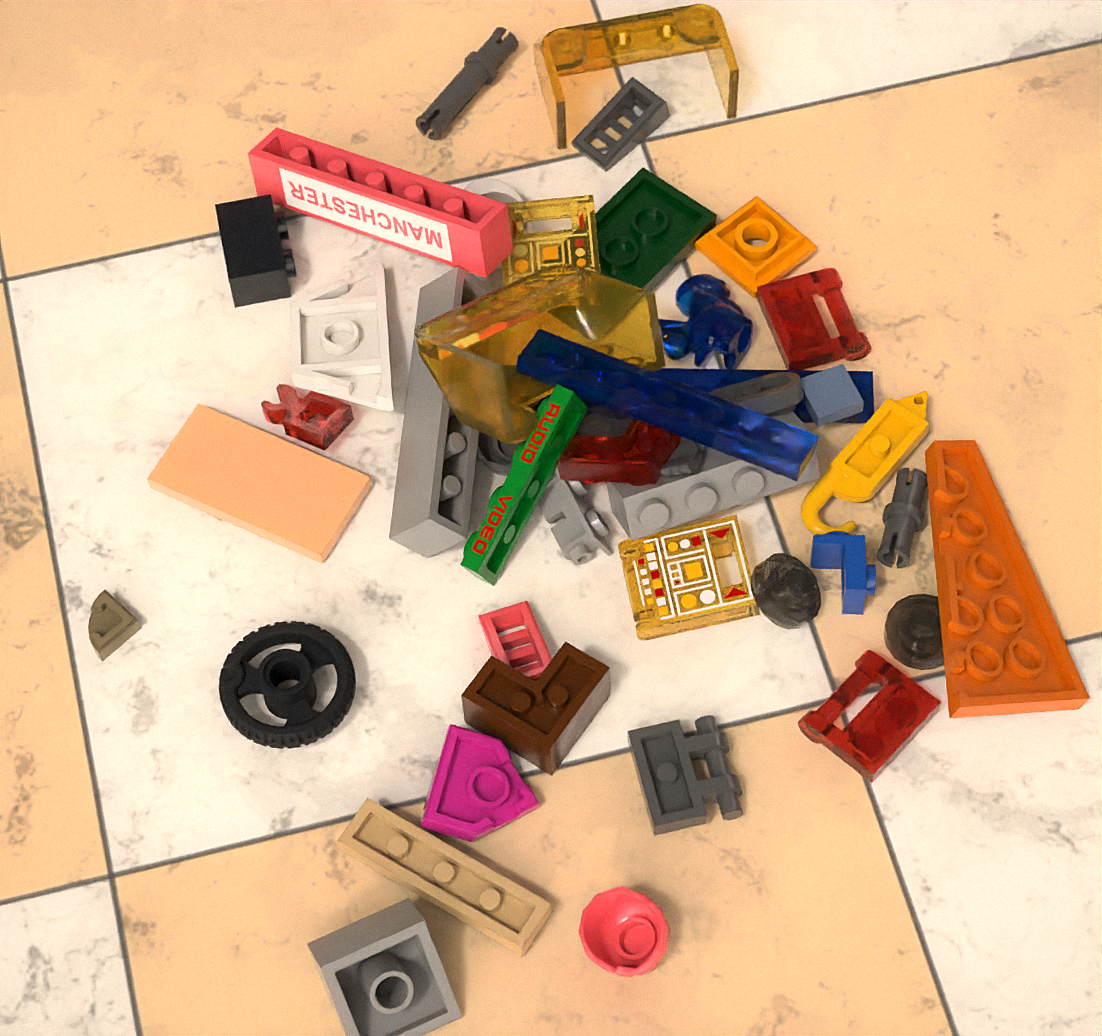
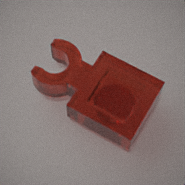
[261,384,354,451]

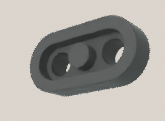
[702,372,804,429]

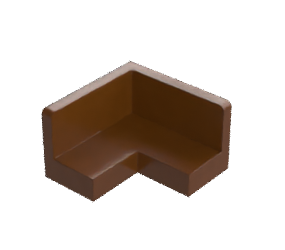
[461,641,610,776]

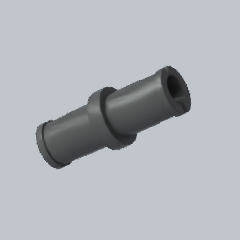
[876,468,928,568]

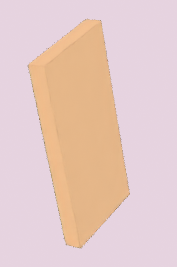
[147,403,372,564]

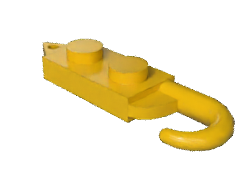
[801,391,930,535]

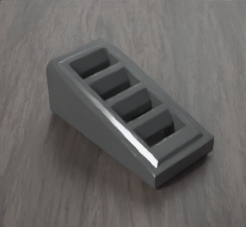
[571,77,670,172]

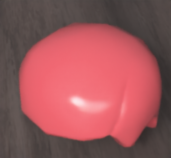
[578,887,671,978]

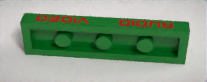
[460,384,588,586]

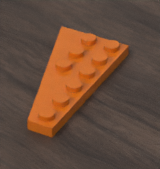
[924,440,1090,718]

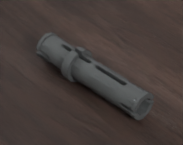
[415,27,519,140]

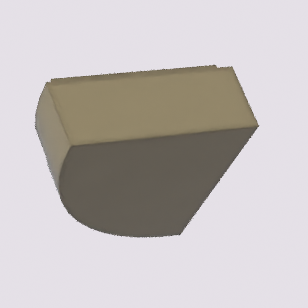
[88,589,141,662]

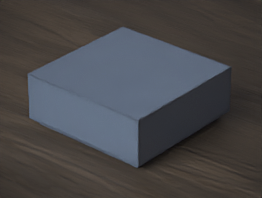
[800,364,864,428]

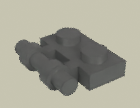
[627,715,743,835]

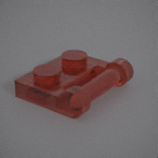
[756,268,872,372]
[798,650,941,783]

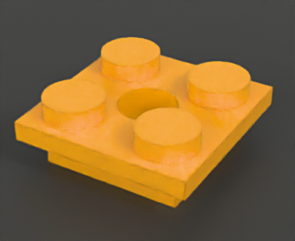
[695,196,816,299]

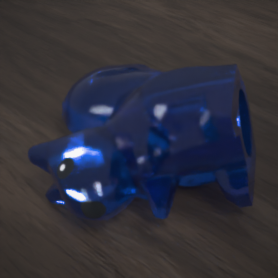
[654,274,753,373]

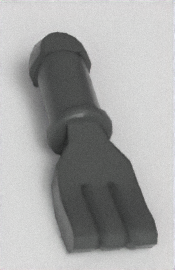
[660,413,716,477]

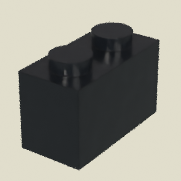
[215,194,297,308]

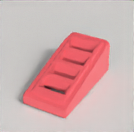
[478,601,552,681]

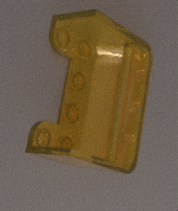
[414,264,666,444]

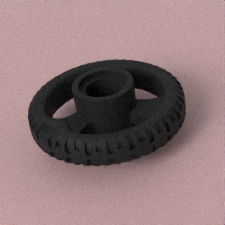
[219,621,356,749]

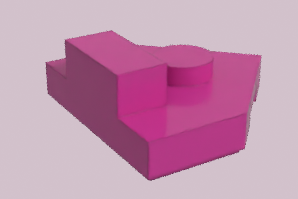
[420,724,539,843]

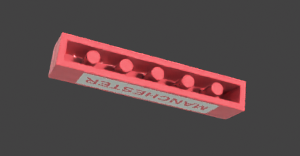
[248,127,513,278]

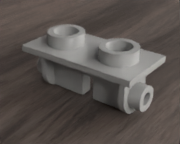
[538,464,613,565]

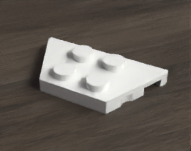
[290,263,394,411]

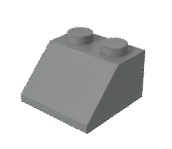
[307,898,462,1036]

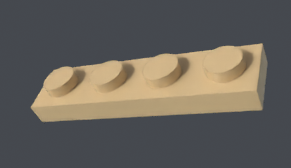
[337,798,552,956]

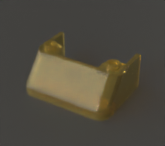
[533,4,739,150]

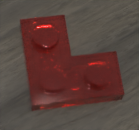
[557,410,688,486]

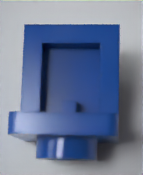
[810,531,876,615]

